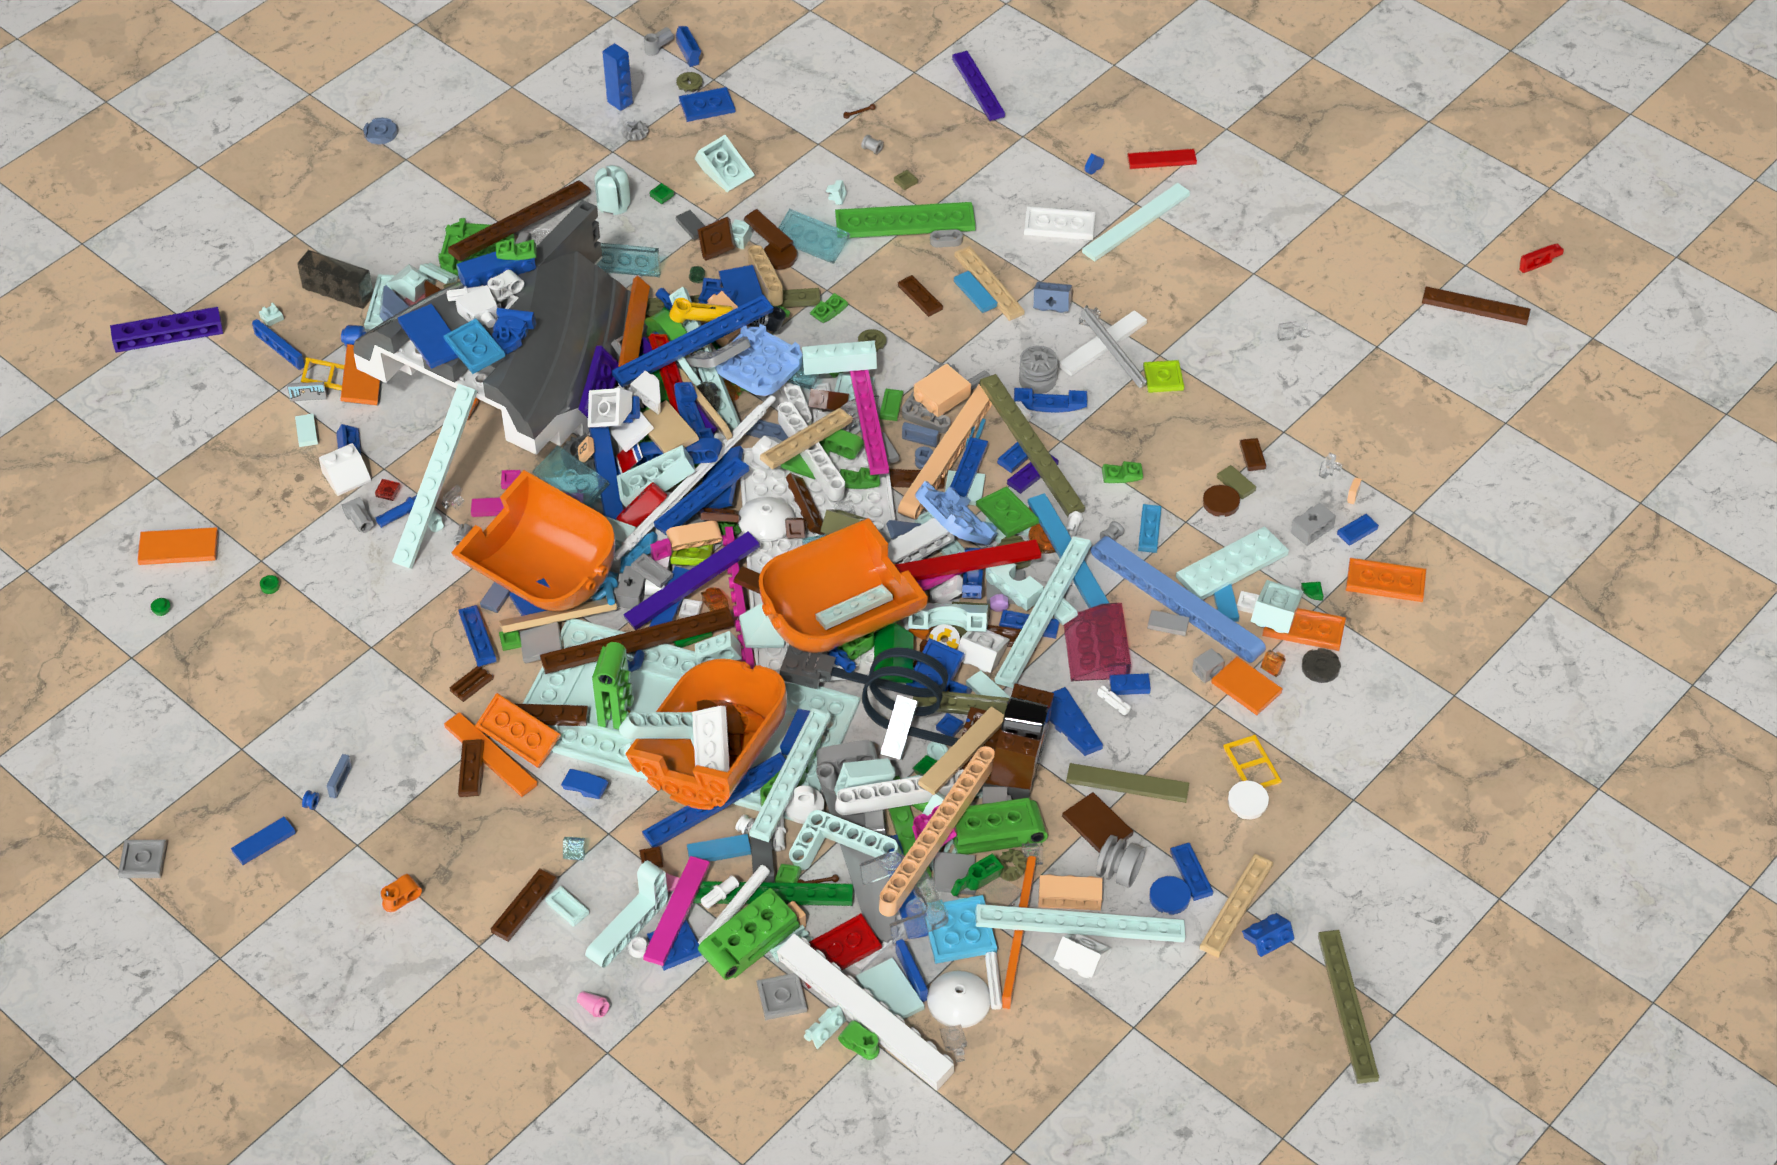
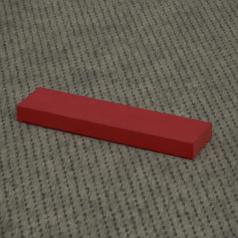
[1127,149,1197,169]

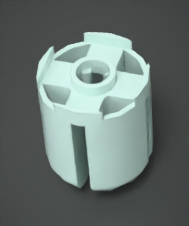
[594,165,631,215]

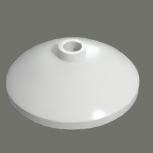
[738,497,795,542]
[927,971,991,1028]

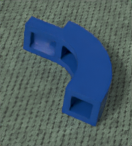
[962,547,984,599]

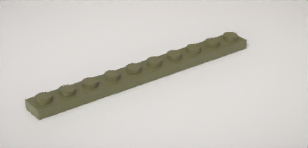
[645,288,820,316]
[979,374,1085,517]

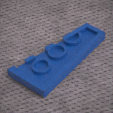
[1049,687,1103,756]

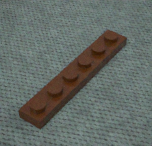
[1422,286,1531,326]

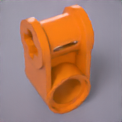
[732,703,763,732]
[381,874,422,912]

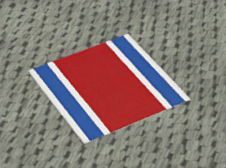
[614,443,643,476]

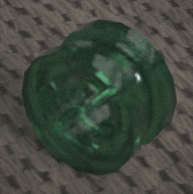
[689,266,705,283]

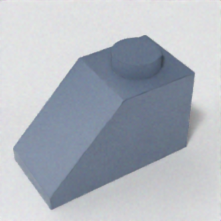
[380,285,409,322]

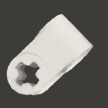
[488,270,524,302]

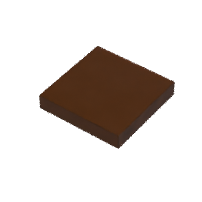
[698,216,736,261]
[699,508,739,522]

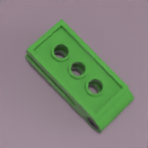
[592,642,634,729]
[952,798,1048,855]
[698,888,800,980]

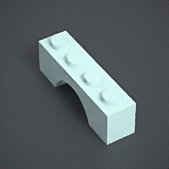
[908,603,988,632]

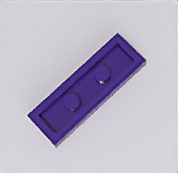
[1007,454,1059,494]

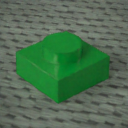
[649,183,674,204]
[912,755,937,776]

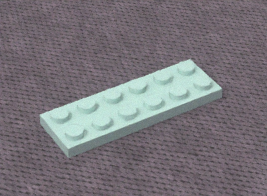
[1176,526,1289,600]

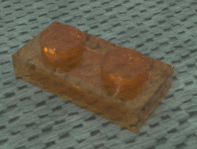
[701,587,729,612]

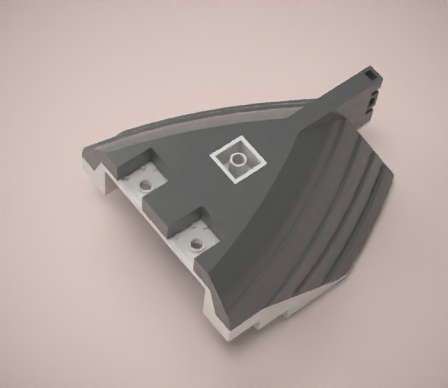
[354,200,631,455]

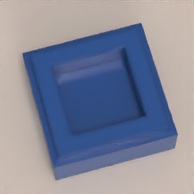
[936,713,964,737]

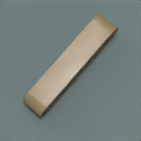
[748,245,783,306]

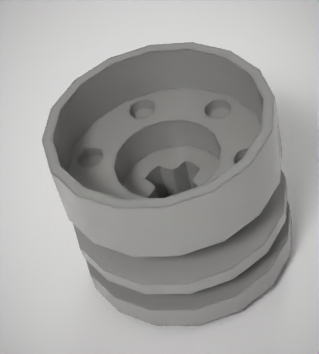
[1019,345,1058,394]
[1095,835,1145,888]

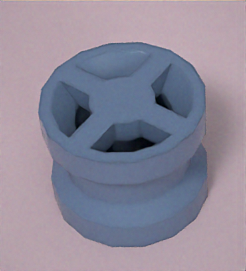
[915,446,933,470]

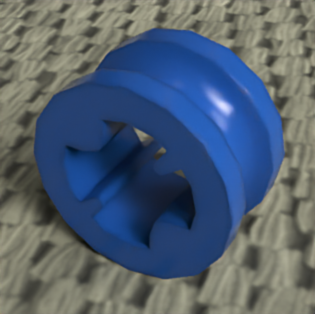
[302,790,319,810]

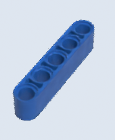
[636,438,723,466]

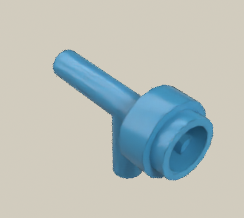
[592,572,618,605]

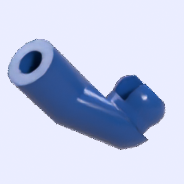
[627,650,645,672]

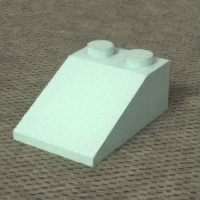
[695,135,755,193]
[1251,580,1304,633]

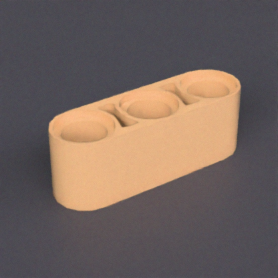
[666,521,723,551]

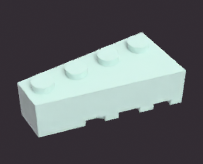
[617,445,695,507]

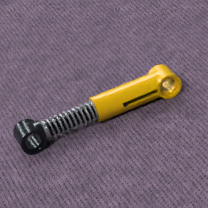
[669,298,786,332]

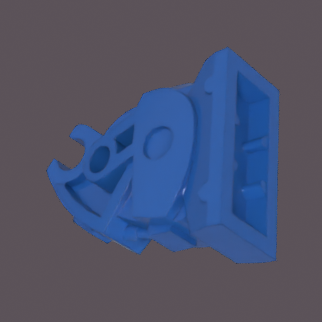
[492,308,536,354]

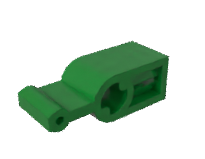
[951,853,1004,896]

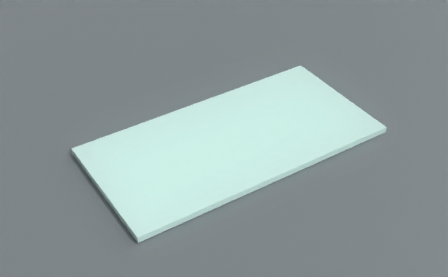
[523,618,861,824]

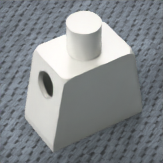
[455,285,497,328]

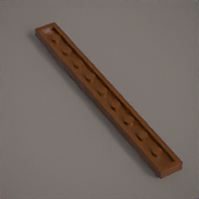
[448,180,591,261]
[540,607,734,674]

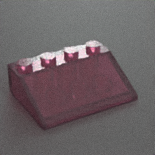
[1063,603,1131,682]

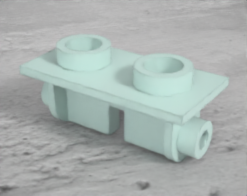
[804,1005,846,1049]

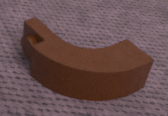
[697,700,744,756]

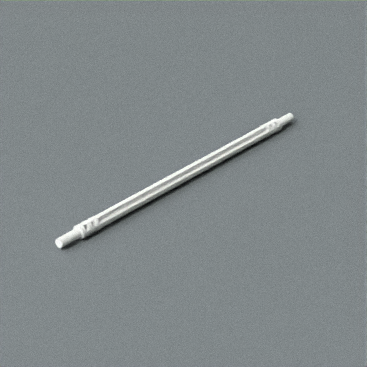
[614,395,776,561]

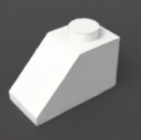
[630,371,661,415]
[753,436,782,470]

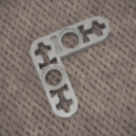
[685,337,751,368]
[902,391,951,433]

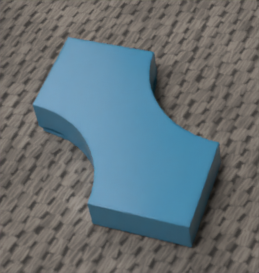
[620,531,658,573]

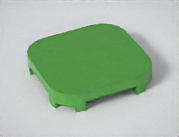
[438,218,515,277]

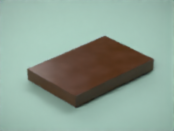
[1062,792,1134,853]

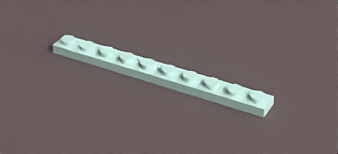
[669,287,740,432]
[392,384,478,569]
[995,536,1091,688]
[976,904,1185,942]

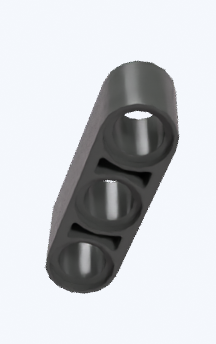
[750,836,774,883]

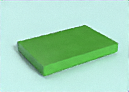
[976,486,1039,538]

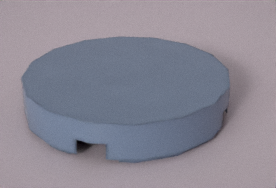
[363,117,398,145]

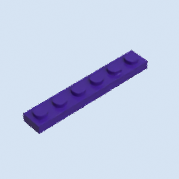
[952,51,1005,121]

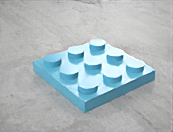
[922,895,997,964]

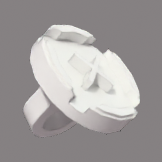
[785,786,824,824]

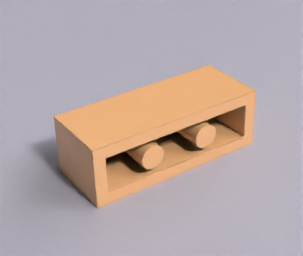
[1038,874,1102,910]

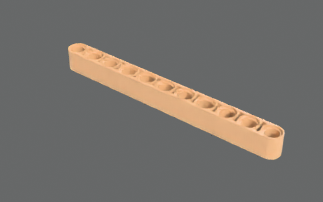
[898,384,993,520]
[879,746,995,917]

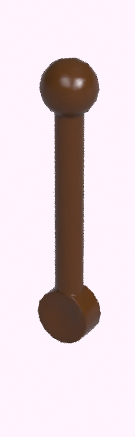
[843,104,876,119]
[797,874,839,883]

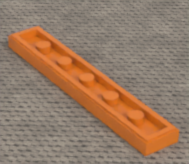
[444,712,537,797]

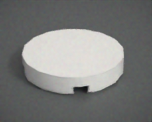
[1228,781,1269,820]

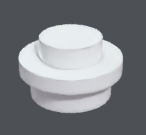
[628,937,649,958]

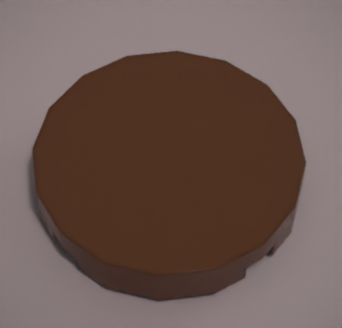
[764,244,797,270]
[1203,485,1240,517]

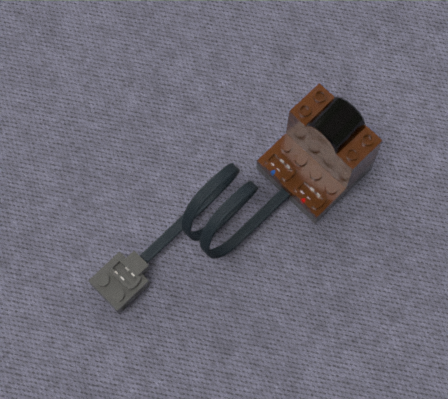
[780,645,1054,800]

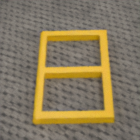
[301,357,344,390]
[1223,735,1282,788]

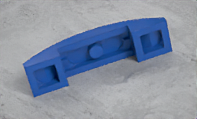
[674,382,714,439]
[1014,388,1087,413]

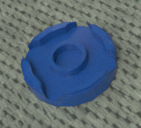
[1149,876,1191,915]

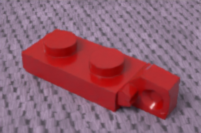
[1519,243,1564,273]

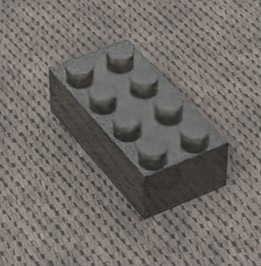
[297,250,373,309]

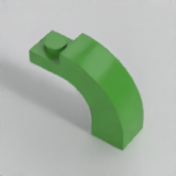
[644,310,687,342]

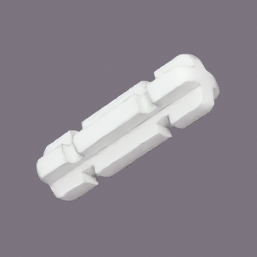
[1097,685,1131,715]

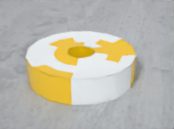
[929,624,960,650]

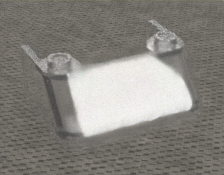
[859,852,949,946]

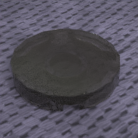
[698,382,720,412]
[1301,648,1341,683]

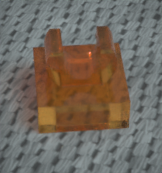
[723,380,741,403]
[1260,650,1286,677]

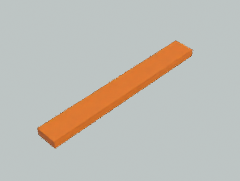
[618,275,650,367]
[1002,856,1036,1009]

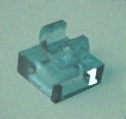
[563,837,585,860]

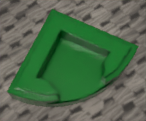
[1301,582,1324,601]

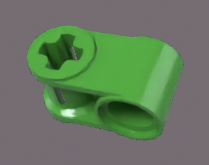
[837,632,874,660]
[838,1020,879,1060]

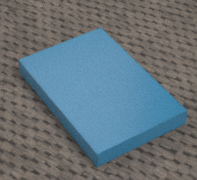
[444,318,505,374]

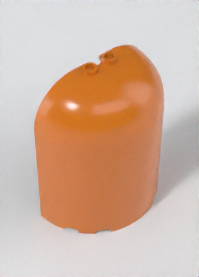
[451,470,615,611]
[759,518,928,653]
[625,659,787,810]

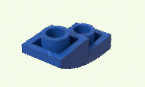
[561,769,608,799]

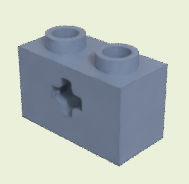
[1033,282,1072,313]

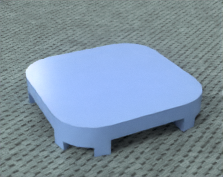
[715,324,802,396]
[915,481,998,545]

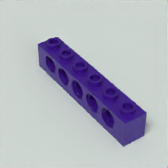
[110,307,223,353]

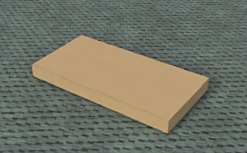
[642,400,699,454]

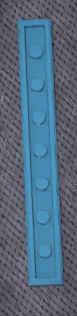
[1027,493,1112,617]

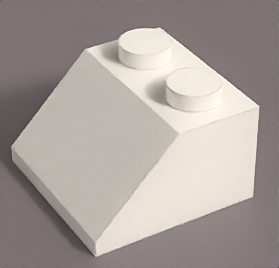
[588,388,632,428]
[319,443,371,496]
[958,630,1010,673]
[1054,934,1112,978]

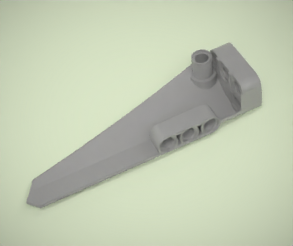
[816,740,897,943]

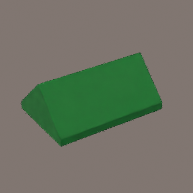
[874,622,914,683]

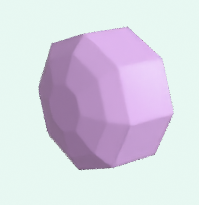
[990,594,1008,612]

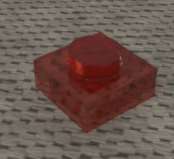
[375,479,400,501]

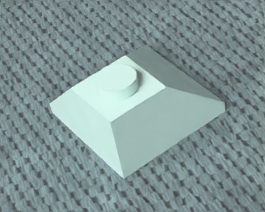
[387,264,437,302]
[739,603,784,648]

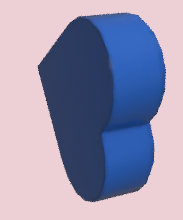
[1084,153,1104,175]

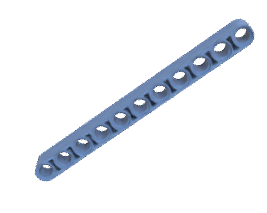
[1090,536,1266,663]

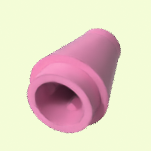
[577,991,609,1018]

